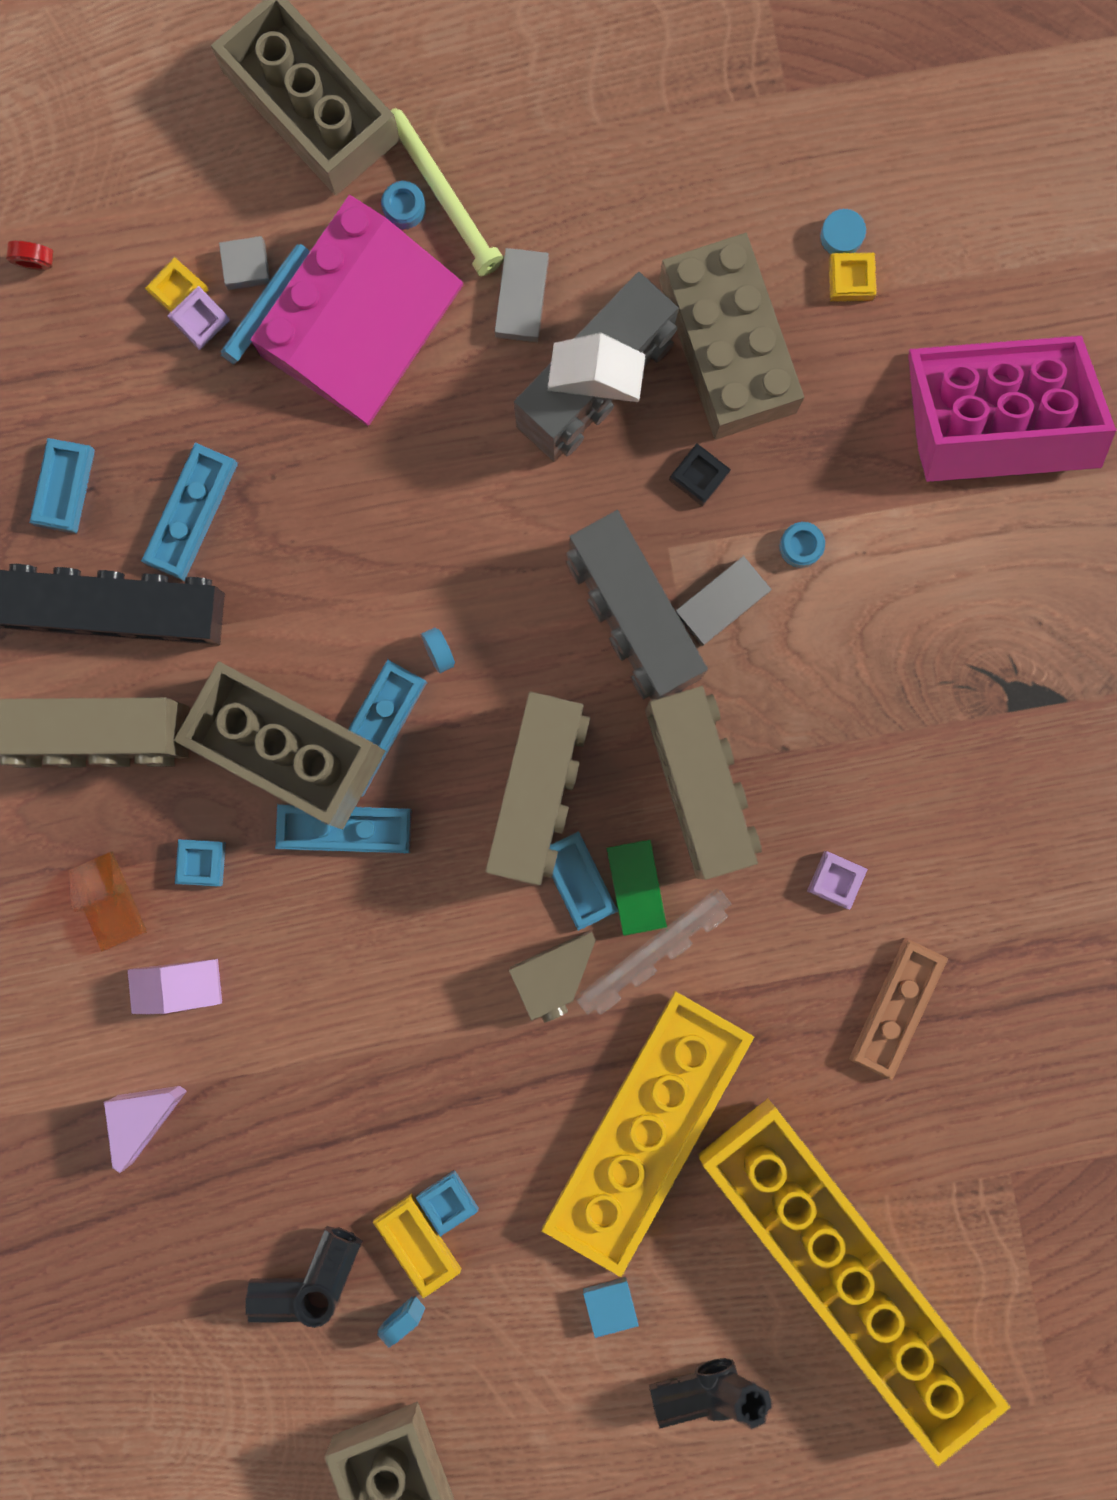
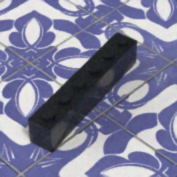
[0,564,225,645]

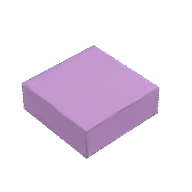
[167,286,231,350]
[807,851,868,910]

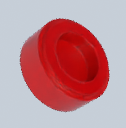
[6,241,53,270]

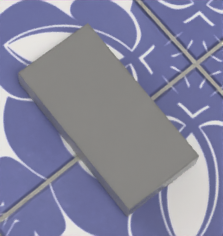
[495,248,549,342]
[676,556,772,647]

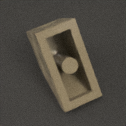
[509,930,595,1023]

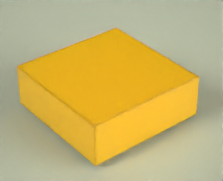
[829,253,876,301]
[145,257,209,312]

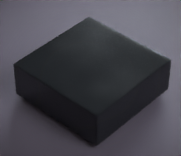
[669,443,731,507]

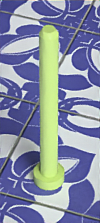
[391,108,504,276]

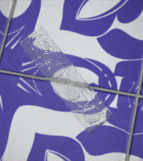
[576,889,732,1015]

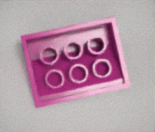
[250,194,463,426]
[908,336,1116,482]

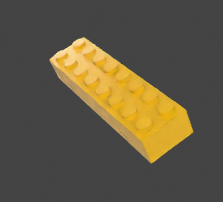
[698,1098,1011,1467]

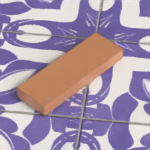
[849,938,949,1080]

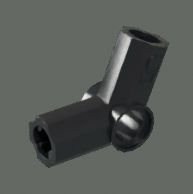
[246,1226,363,1328]
[649,1358,772,1430]

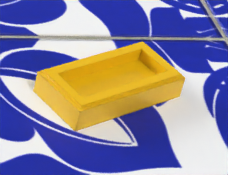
[373,1193,462,1299]

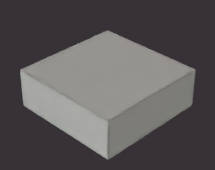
[219,236,270,290]

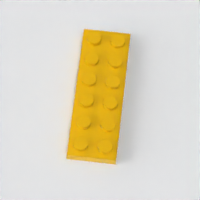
[542,990,754,1277]

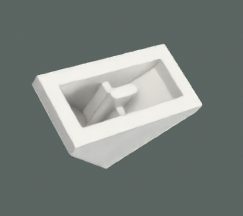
[548,333,645,402]

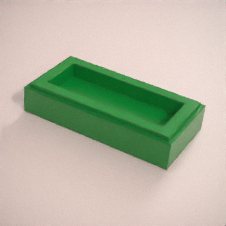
[606,840,667,936]

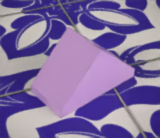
[128,959,222,1014]
[104,1086,187,1173]

